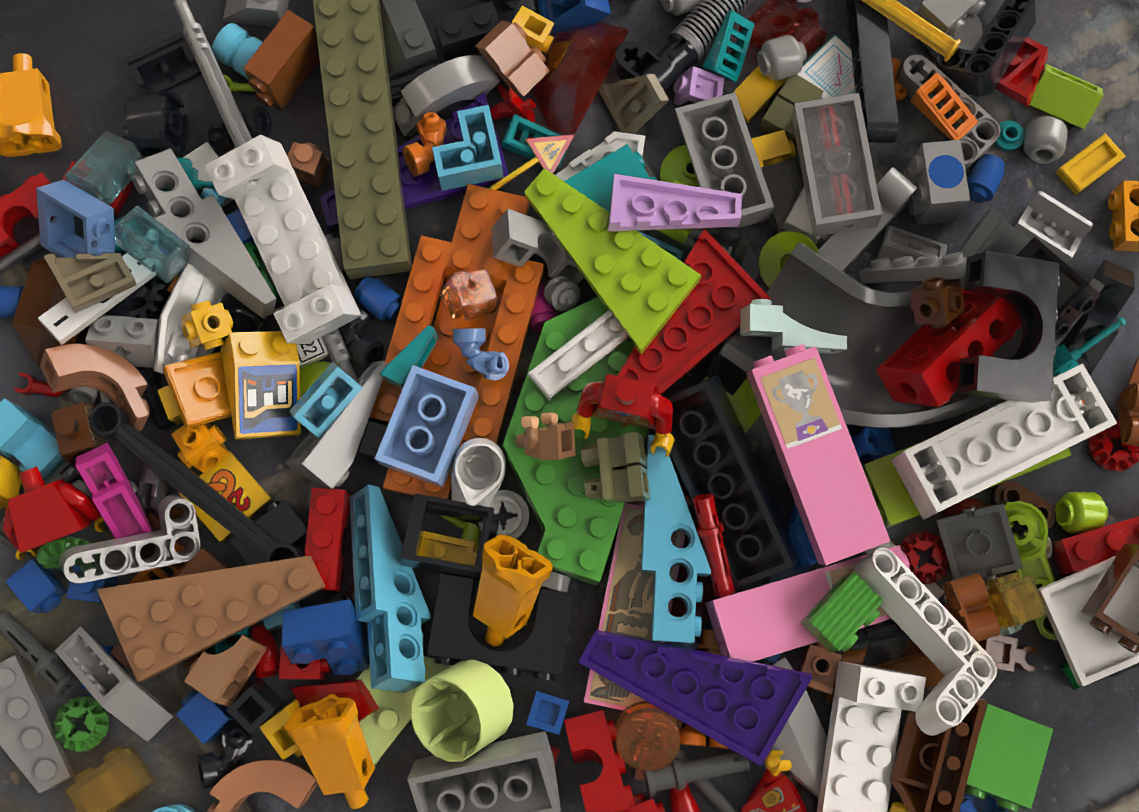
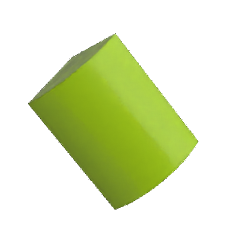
[1029,64,1104,129]

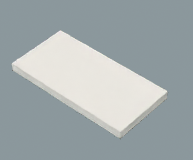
[1036,556,1139,686]

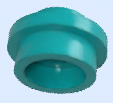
[994,120,1025,151]

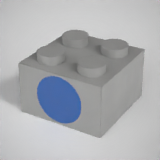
[904,140,970,225]

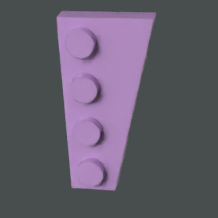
[608,174,742,231]

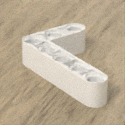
[854,548,997,736]

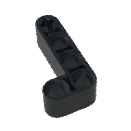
[936,0,1036,96]

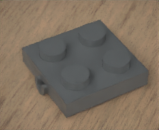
[936,502,1023,581]

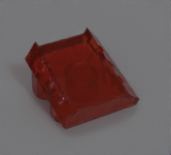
[739,0,827,56]

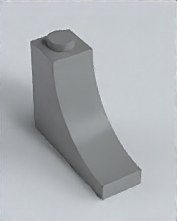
[55,626,173,742]

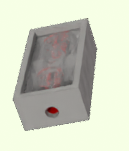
[792,93,882,237]

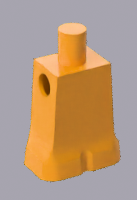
[0,53,62,157]
[473,535,553,646]
[284,694,375,809]

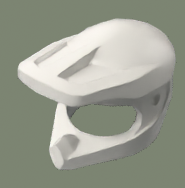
[451,438,506,507]

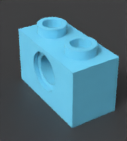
[289,361,363,438]

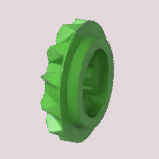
[37,537,91,571]
[52,696,109,752]

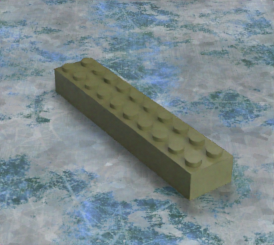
[313,0,412,279]

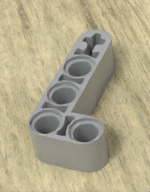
[897,54,1000,172]
[819,167,918,271]
[59,495,200,583]

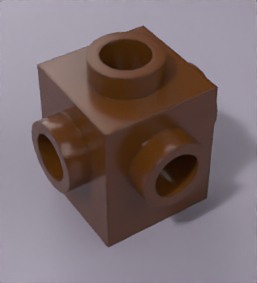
[910,277,965,329]

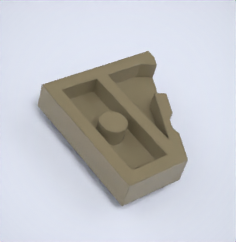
[597,74,669,134]
[44,253,137,313]

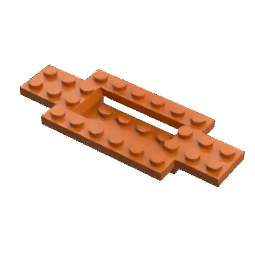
[369,184,545,499]

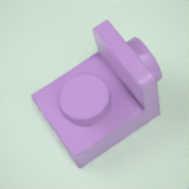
[673,66,725,106]

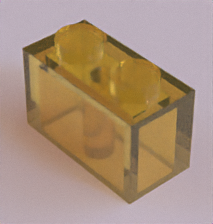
[987,572,1047,629]
[65,746,156,812]

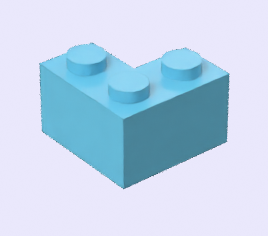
[432,105,504,191]
[0,398,65,480]

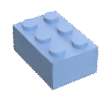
[375,365,479,488]

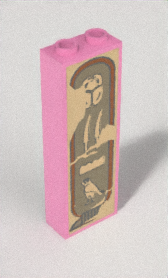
[583,501,685,716]

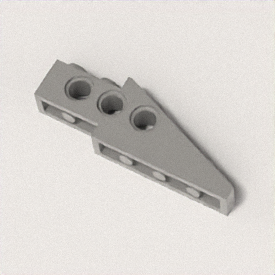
[132,149,276,318]

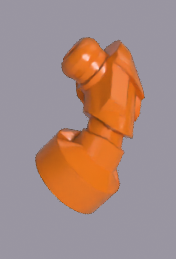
[403,112,447,177]

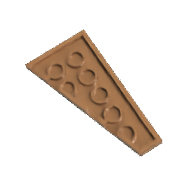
[97,556,326,682]

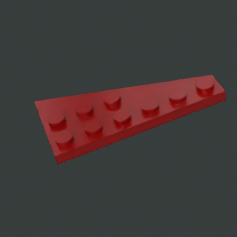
[617,229,771,428]

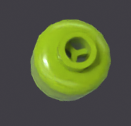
[1055,492,1108,534]

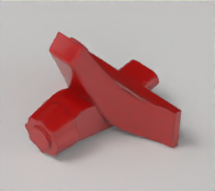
[490,84,536,123]

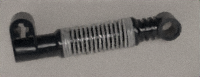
[616,0,754,92]

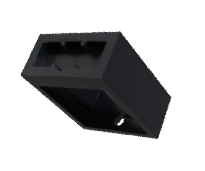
[1016,236,1101,340]
[400,493,499,580]

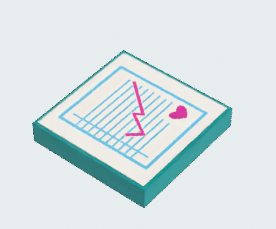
[797,34,855,99]

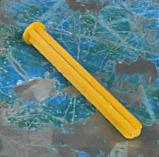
[861,0,962,62]

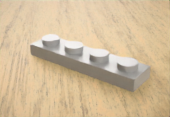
[858,252,967,283]

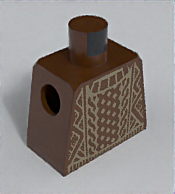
[51,402,107,469]

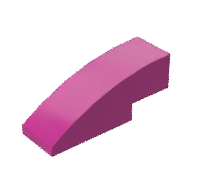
[76,443,153,539]

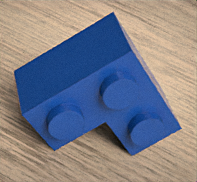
[282,599,368,675]

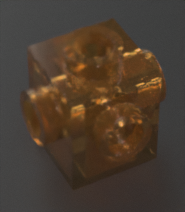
[441,269,498,320]

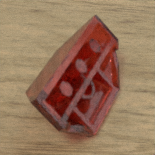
[533,23,628,134]

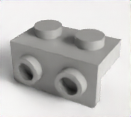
[1014,191,1093,263]

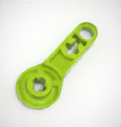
[1004,501,1058,640]

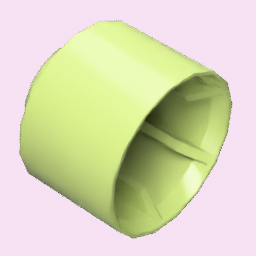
[410,660,514,762]

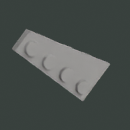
[0,655,75,794]

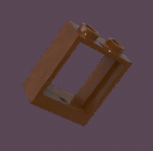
[1081,543,1139,654]

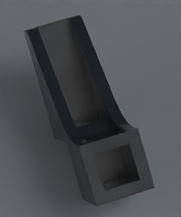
[1065,259,1135,375]

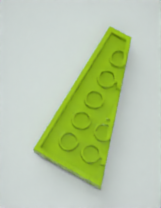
[524,168,701,354]

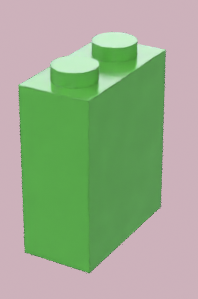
[964,704,1053,812]

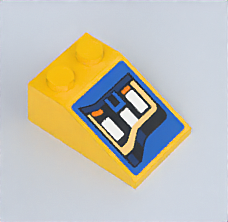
[221,331,301,440]

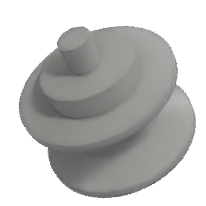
[544,276,580,311]

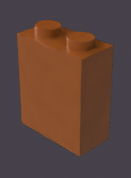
[243,10,320,111]

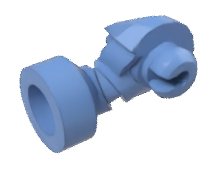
[452,328,509,381]

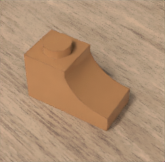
[184,635,268,707]

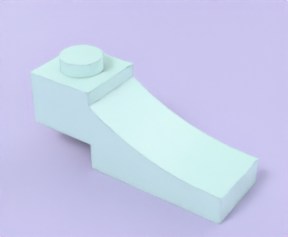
[740,299,847,354]

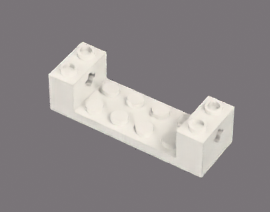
[205,135,362,344]
[891,364,1117,520]
[817,661,926,812]

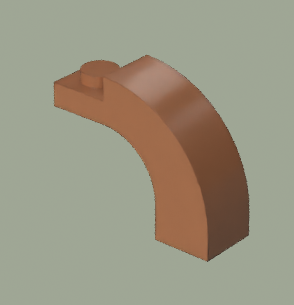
[40,344,149,431]
[207,758,318,812]

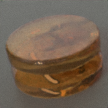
[615,701,680,771]

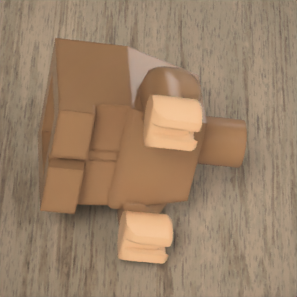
[516,412,576,460]

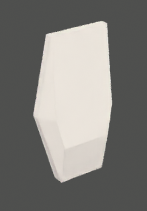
[154,263,228,375]

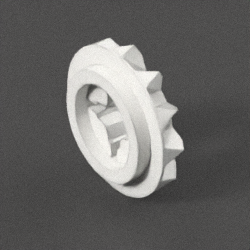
[478,490,529,540]

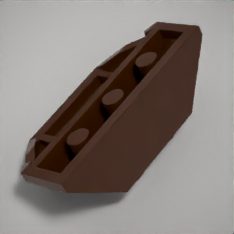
[12,255,85,367]
[889,698,988,812]

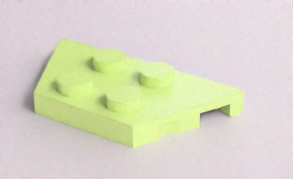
[357,656,451,766]

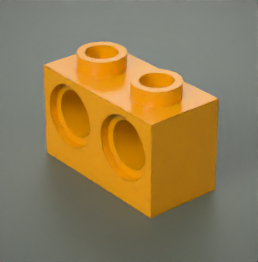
[1108,180,1139,252]

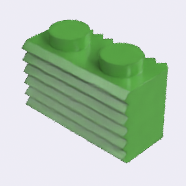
[801,572,883,652]

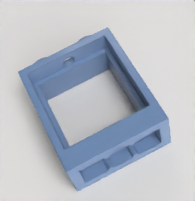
[36,180,115,258]

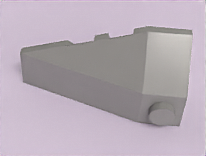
[285,361,388,489]
[770,657,827,799]

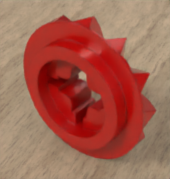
[1089,420,1139,471]
[900,531,949,584]

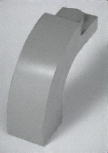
[393,55,500,137]

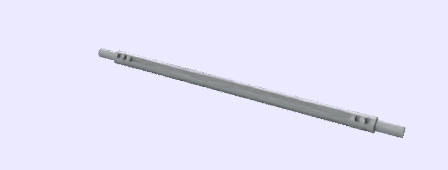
[173,0,358,381]

